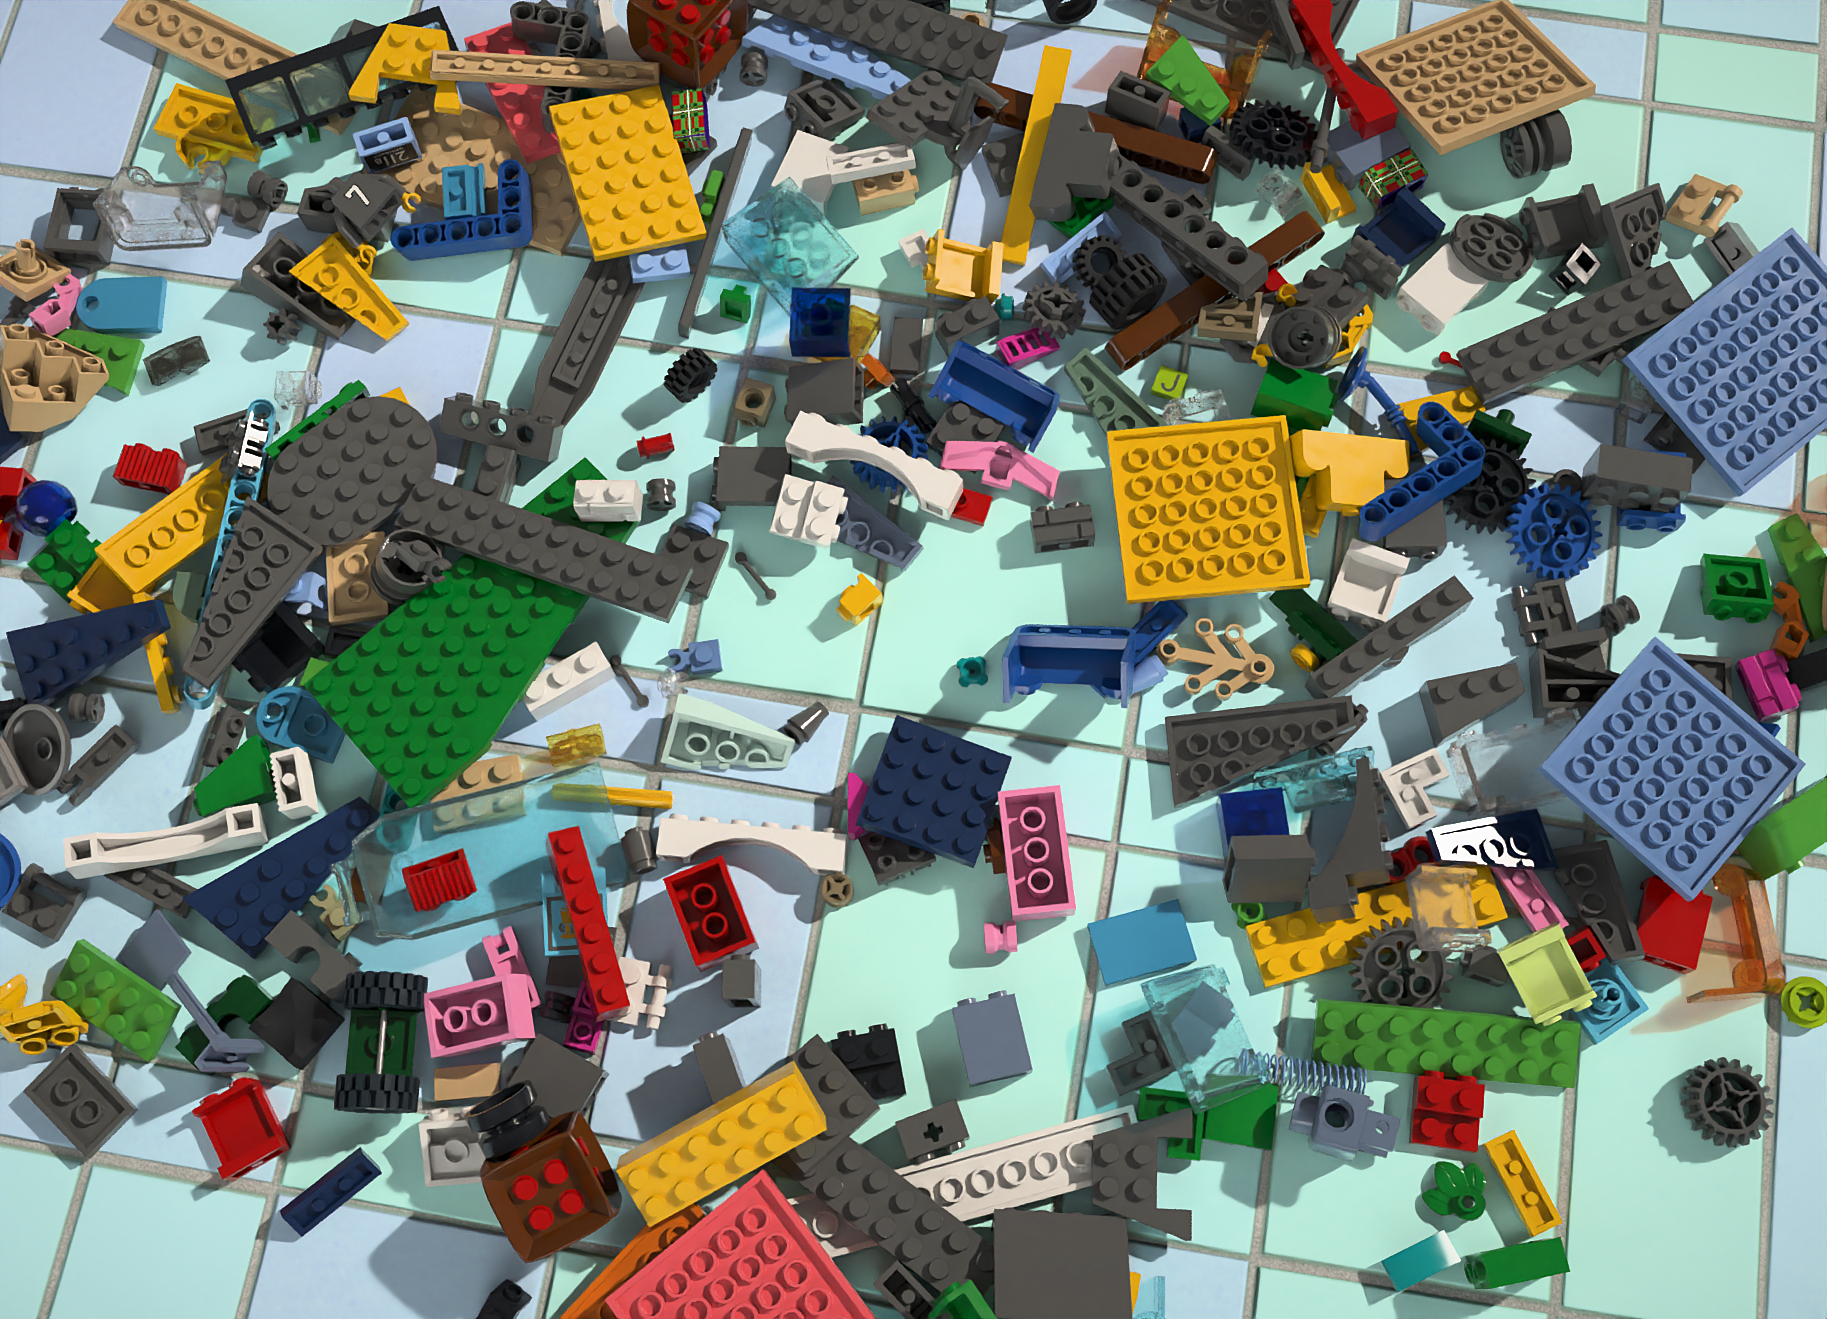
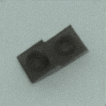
[142,336,210,386]

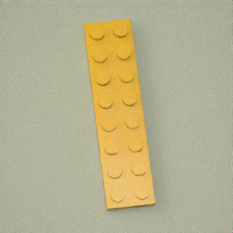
[1245,865,1508,989]

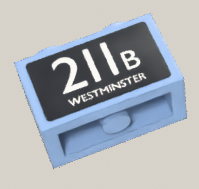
[353,117,423,174]

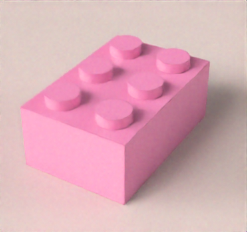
[424,973,535,1058]

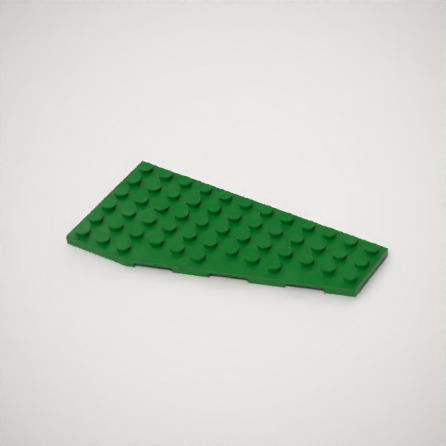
[303,457,643,813]

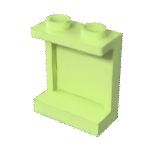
[1497,922,1597,1026]

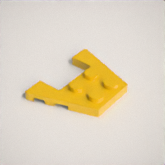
[348,23,461,115]

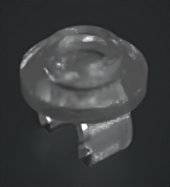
[657,668,688,699]

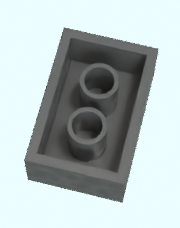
[1580,444,1693,513]

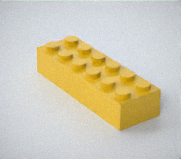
[616,1061,827,1227]

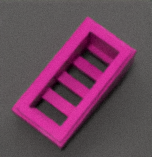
[996,327,1060,370]

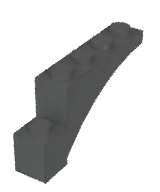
[1307,757,1394,924]

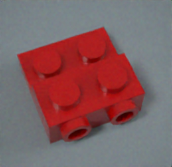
[1409,1070,1485,1153]

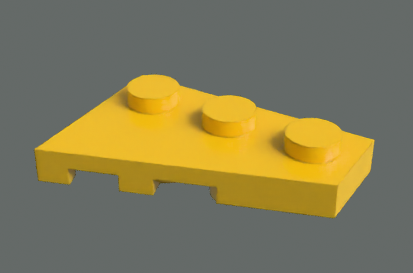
[1396,386,1486,461]

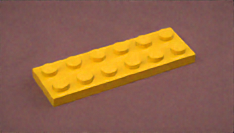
[95,453,269,594]

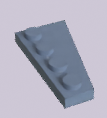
[826,475,924,571]

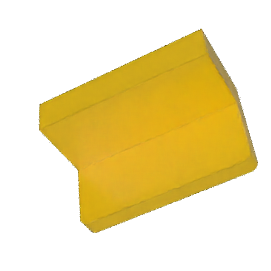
[1300,162,1356,224]

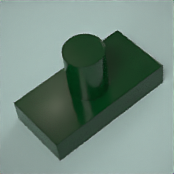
[1466,409,1532,460]

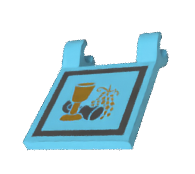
[541,867,608,957]

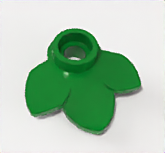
[1421,1161,1486,1221]

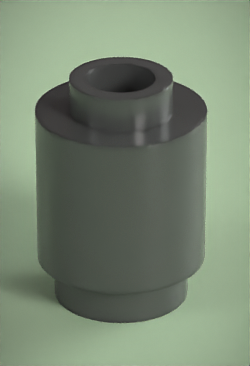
[620,827,658,875]

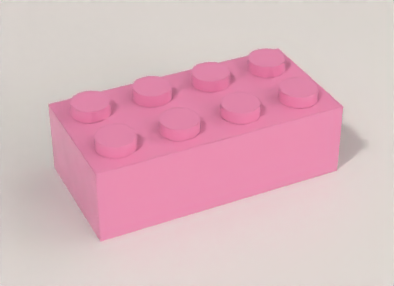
[997,785,1076,922]

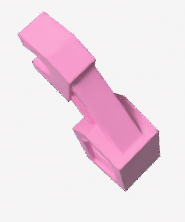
[29,274,83,336]

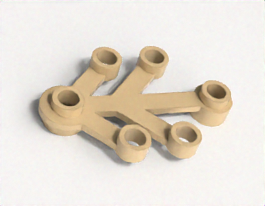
[1155,618,1274,701]

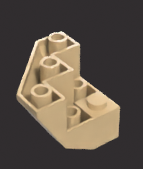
[0,324,109,432]

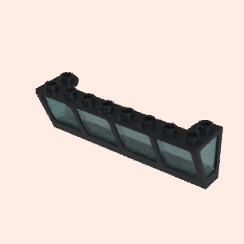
[225,6,459,151]

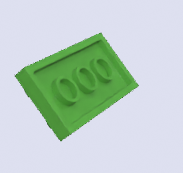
[50,939,182,1062]

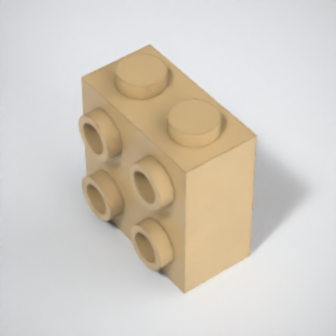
[852,142,919,216]

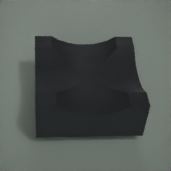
[249,977,346,1070]

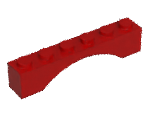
[1288,0,1398,140]
[545,826,630,1023]

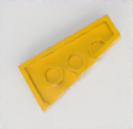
[289,235,410,342]
[132,592,182,714]

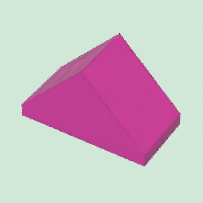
[848,773,869,840]

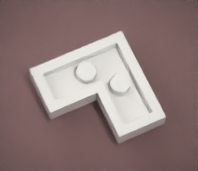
[1380,748,1450,830]

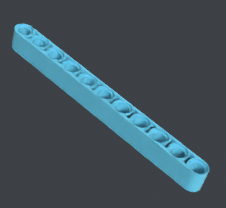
[184,399,276,710]

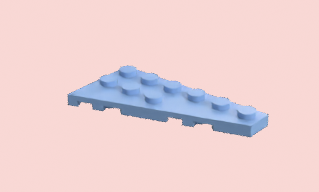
[741,15,911,100]

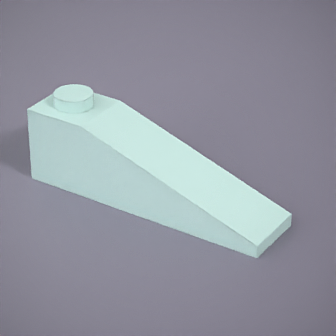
[661,693,795,770]

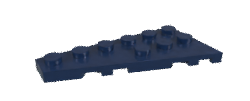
[6,599,171,706]
[182,796,380,960]

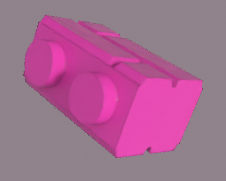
[1734,649,1802,722]

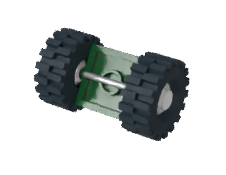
[334,971,428,1114]

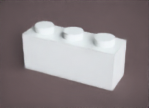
[523,642,617,721]

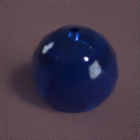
[15,479,78,538]

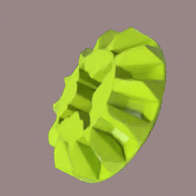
[1779,976,1827,1028]

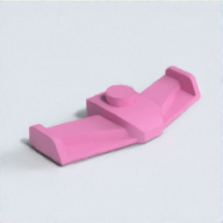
[939,440,1060,501]

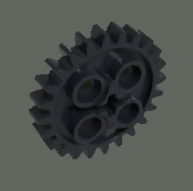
[1229,100,1318,170]
[1443,439,1536,534]

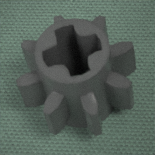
[263,308,303,345]

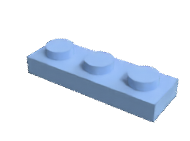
[1039,211,1123,285]

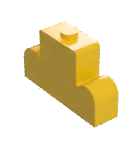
[1289,429,1410,517]

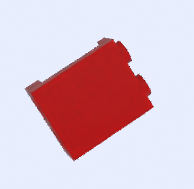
[1635,875,1713,975]
[192,1077,292,1182]

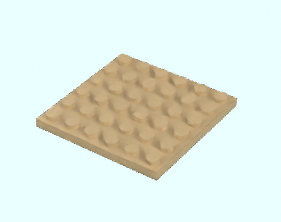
[1356,0,1596,156]

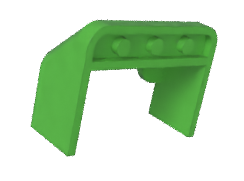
[1737,776,1827,882]

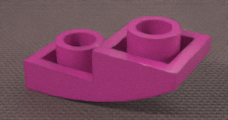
[563,980,605,1055]

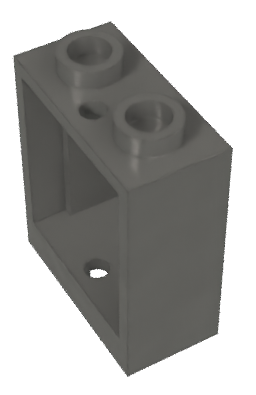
[43,187,123,265]

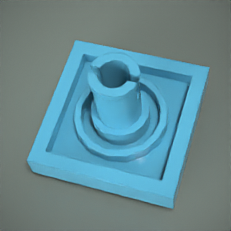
[1569,957,1650,1045]

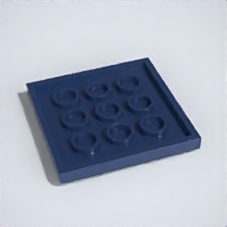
[855,715,1012,868]

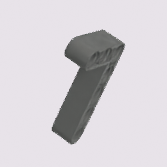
[510,1,591,134]

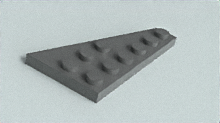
[182,496,323,690]
[1165,695,1356,809]

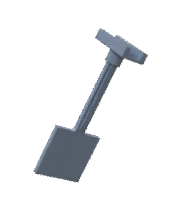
[119,910,265,1072]

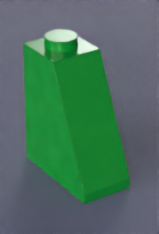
[193,734,278,818]

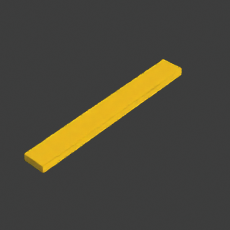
[1000,45,1072,266]

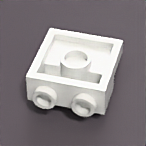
[769,474,848,549]
[419,1105,486,1187]

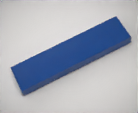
[1090,600,1188,699]

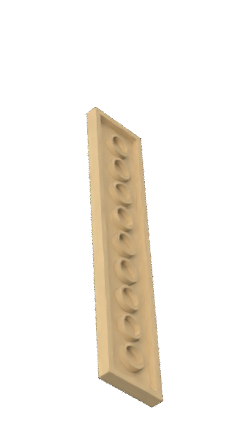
[113,0,360,136]

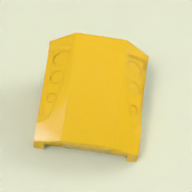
[0,1000,89,1055]

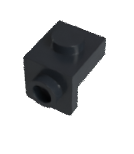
[476,1279,532,1319]

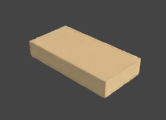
[434,1063,501,1102]

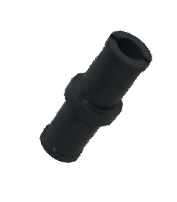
[890,378,937,434]

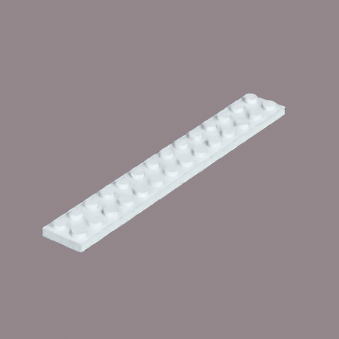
[787,1104,1138,1258]

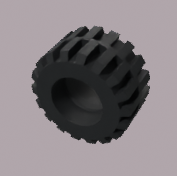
[1089,253,1168,330]

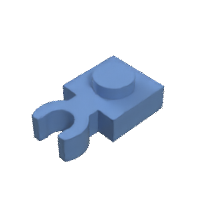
[668,639,723,675]

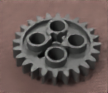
[1348,916,1455,1009]

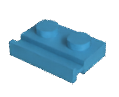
[442,163,487,220]

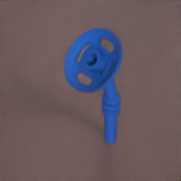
[1337,346,1420,456]

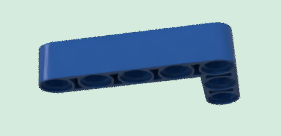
[390,159,533,261]
[1358,402,1485,541]

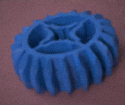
[850,415,928,493]

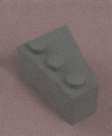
[297,176,398,242]

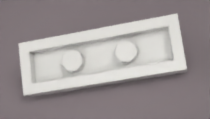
[826,142,916,184]

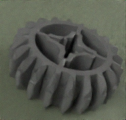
[1680,1057,1774,1148]

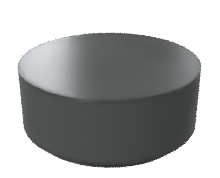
[1549,469,1582,495]

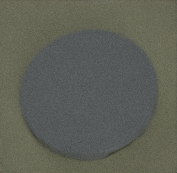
[1450,213,1534,283]

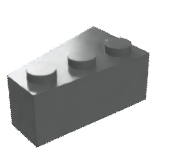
[1529,648,1620,718]
[1418,663,1525,748]

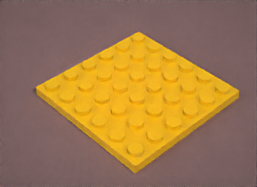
[1106,415,1311,604]

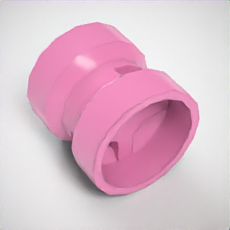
[984,921,1018,954]

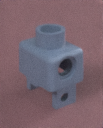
[1289,1086,1401,1162]

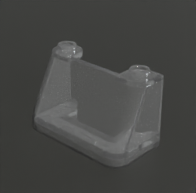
[92,160,227,251]

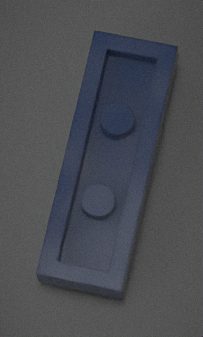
[280,1147,382,1237]

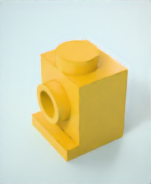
[836,573,883,626]

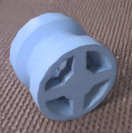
[684,502,721,536]

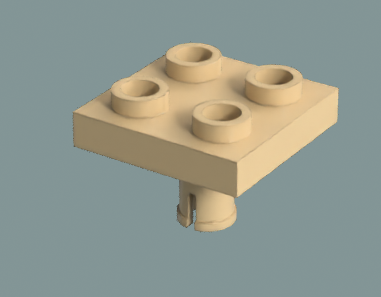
[0,239,71,302]

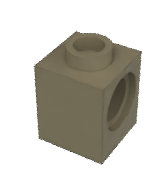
[734,377,776,428]

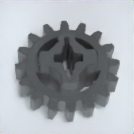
[1022,281,1086,339]

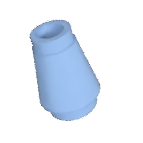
[1131,654,1169,695]

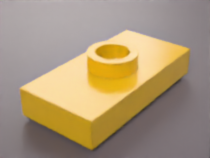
[1299,474,1327,539]

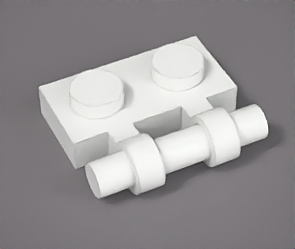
[607,957,672,1030]

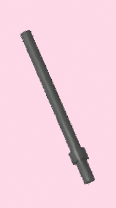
[1310,48,1345,173]

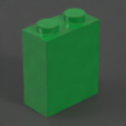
[1250,358,1340,431]

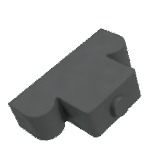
[1029,103,1119,221]

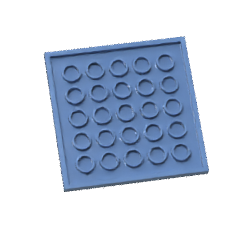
[1536,636,1806,902]

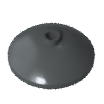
[3,704,72,796]

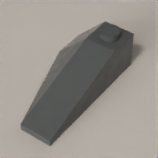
[240,232,356,340]

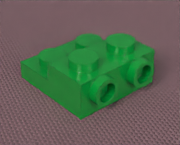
[27,519,102,603]
[1700,553,1774,624]

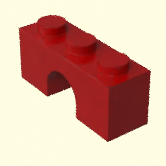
[0,467,36,561]

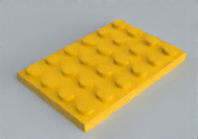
[549,85,707,262]

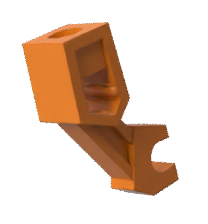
[1769,581,1810,662]

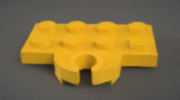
[153,83,279,173]

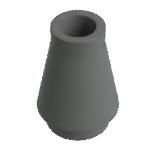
[784,701,829,745]

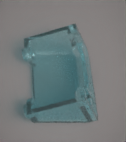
[1140,963,1270,1115]

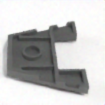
[1091,1108,1192,1241]

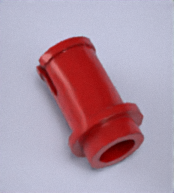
[636,433,675,459]

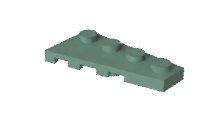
[1064,347,1168,435]

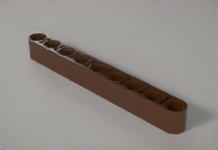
[973,83,1218,184]
[1104,211,1325,371]

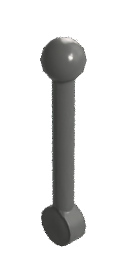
[735,552,777,600]
[610,655,649,708]

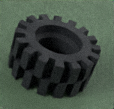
[1072,235,1127,290]
[663,348,718,403]

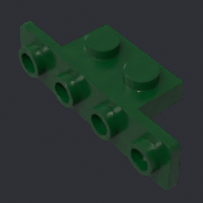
[1269,588,1359,662]

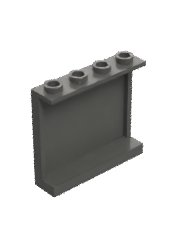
[991,1208,1133,1319]

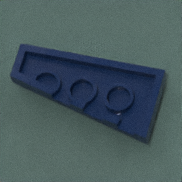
[1425,808,1558,871]

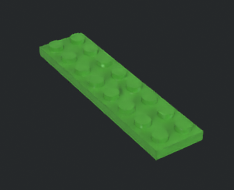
[1311,998,1581,1088]

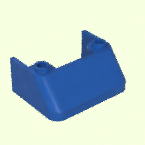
[928,340,1060,453]
[1002,624,1136,708]

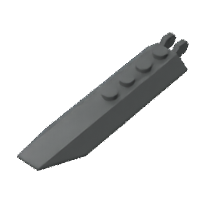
[527,255,645,432]

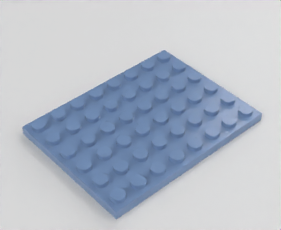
[1622,227,1827,497]

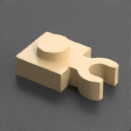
[310,884,366,942]

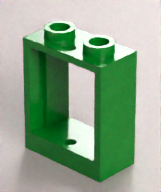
[1464,1237,1570,1289]

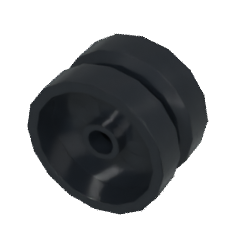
[465,1080,551,1159]

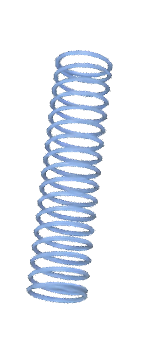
[1238,1049,1367,1095]

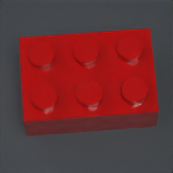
[663,855,759,972]

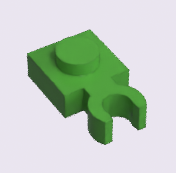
[700,170,725,224]

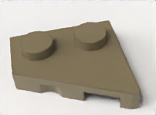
[1197,292,1263,342]

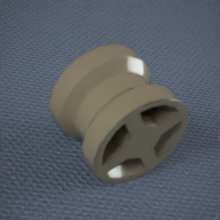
[821,873,854,908]

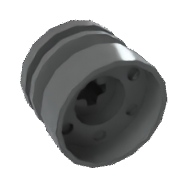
[1500,109,1572,180]
[1268,306,1342,369]
[370,528,443,606]

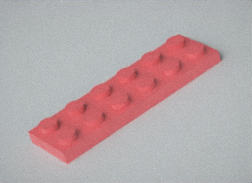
[464,22,561,164]

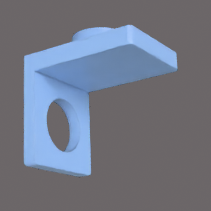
[283,572,328,612]

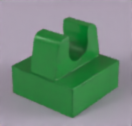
[720,284,751,324]

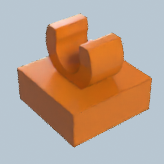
[861,353,895,390]

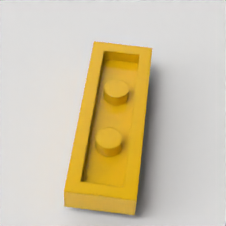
[1482,1130,1563,1237]

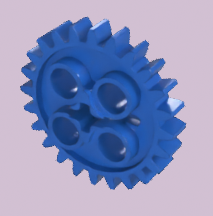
[1504,483,1603,580]

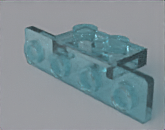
[1252,746,1375,814]

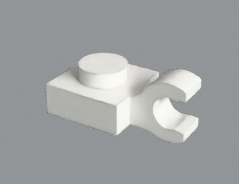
[898,229,929,273]

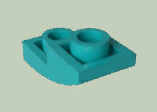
[1381,1230,1461,1293]

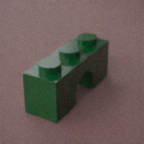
[174,974,275,1076]

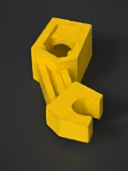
[1322,304,1373,370]

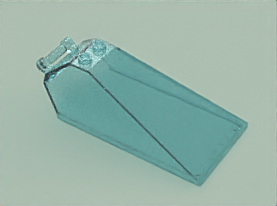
[329,761,631,940]

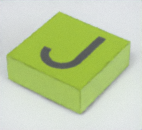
[1150,365,1189,403]

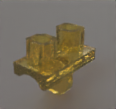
[546,723,607,768]

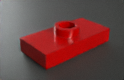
[950,488,993,527]

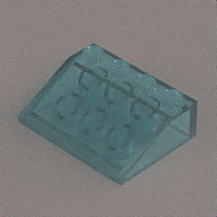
[721,177,859,320]

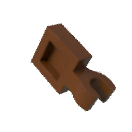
[983,817,1006,875]

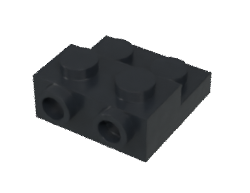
[831,1023,907,1101]

